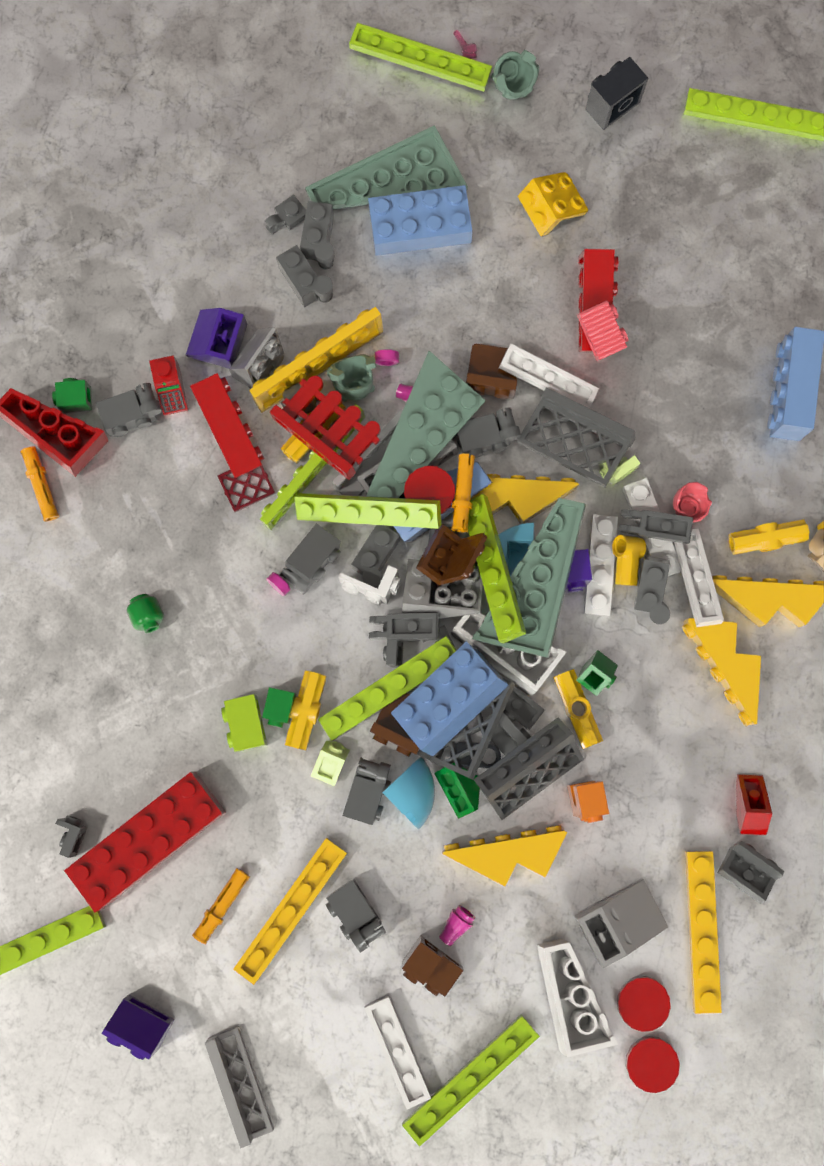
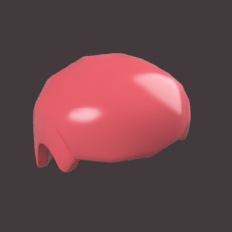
[673,482,712,523]

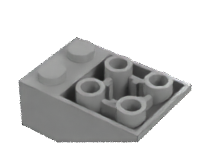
[229,327,284,389]
[402,559,483,619]
[575,879,668,968]

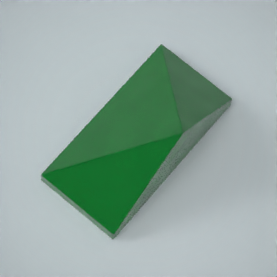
[434,763,480,819]

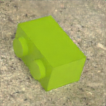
[221,694,268,752]

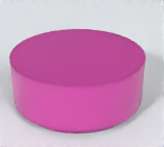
[375,349,399,366]
[266,572,291,596]

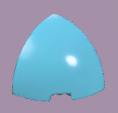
[499,523,535,576]
[383,757,435,829]

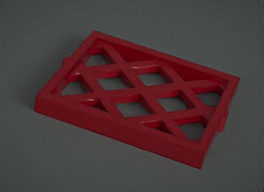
[217,466,276,512]

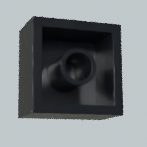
[586,57,649,130]

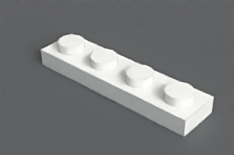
[499,344,599,408]
[622,478,681,577]
[584,514,618,617]
[674,529,724,627]
[364,995,431,1109]

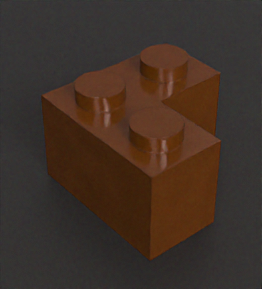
[402,935,464,997]

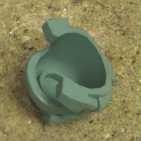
[491,49,539,100]
[327,354,377,402]

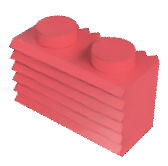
[577,301,629,361]

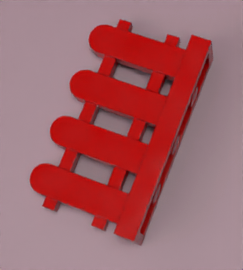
[270,376,381,480]

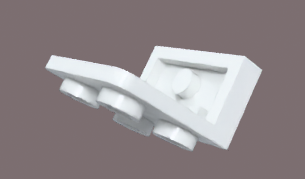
[338,565,401,606]

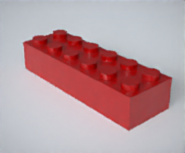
[64,772,226,913]

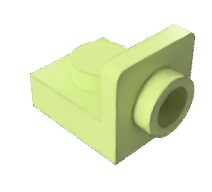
[599,455,641,486]
[311,741,350,786]

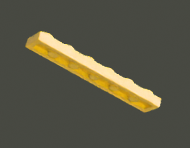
[233,838,347,985]
[685,851,722,1014]

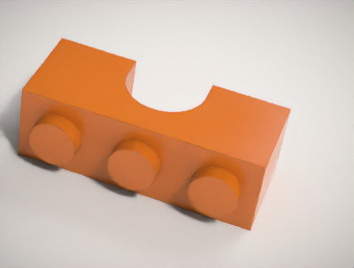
[567,781,609,823]

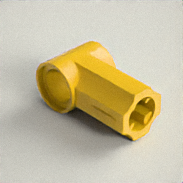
[612,535,646,586]

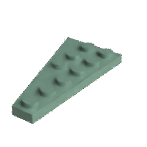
[305,125,468,210]
[366,351,486,498]
[472,498,586,658]

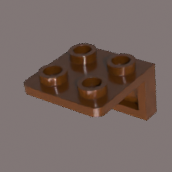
[466,343,517,399]
[416,524,487,585]
[370,693,419,757]

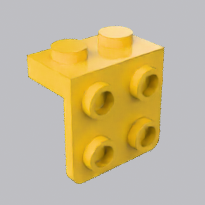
[518,172,588,236]

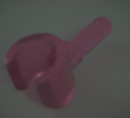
[453,30,477,59]

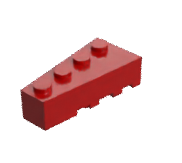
[578,249,619,353]
[190,373,265,479]
[0,388,108,477]

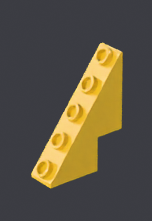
[471,474,579,524]
[712,575,824,627]
[682,618,761,727]
[442,825,567,886]

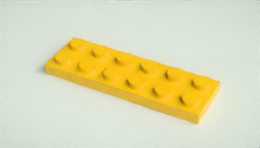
[249,307,383,413]

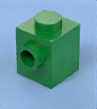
[52,378,92,413]
[576,650,618,696]
[262,687,297,728]

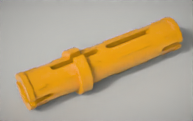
[20,446,60,522]
[451,454,475,533]
[192,868,250,945]

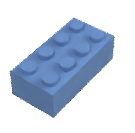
[368,185,472,256]
[767,327,824,441]
[391,641,509,756]

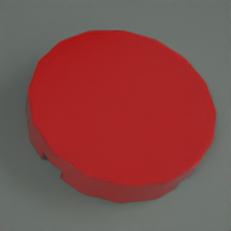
[404,466,455,515]
[617,976,671,1032]
[625,1036,680,1093]

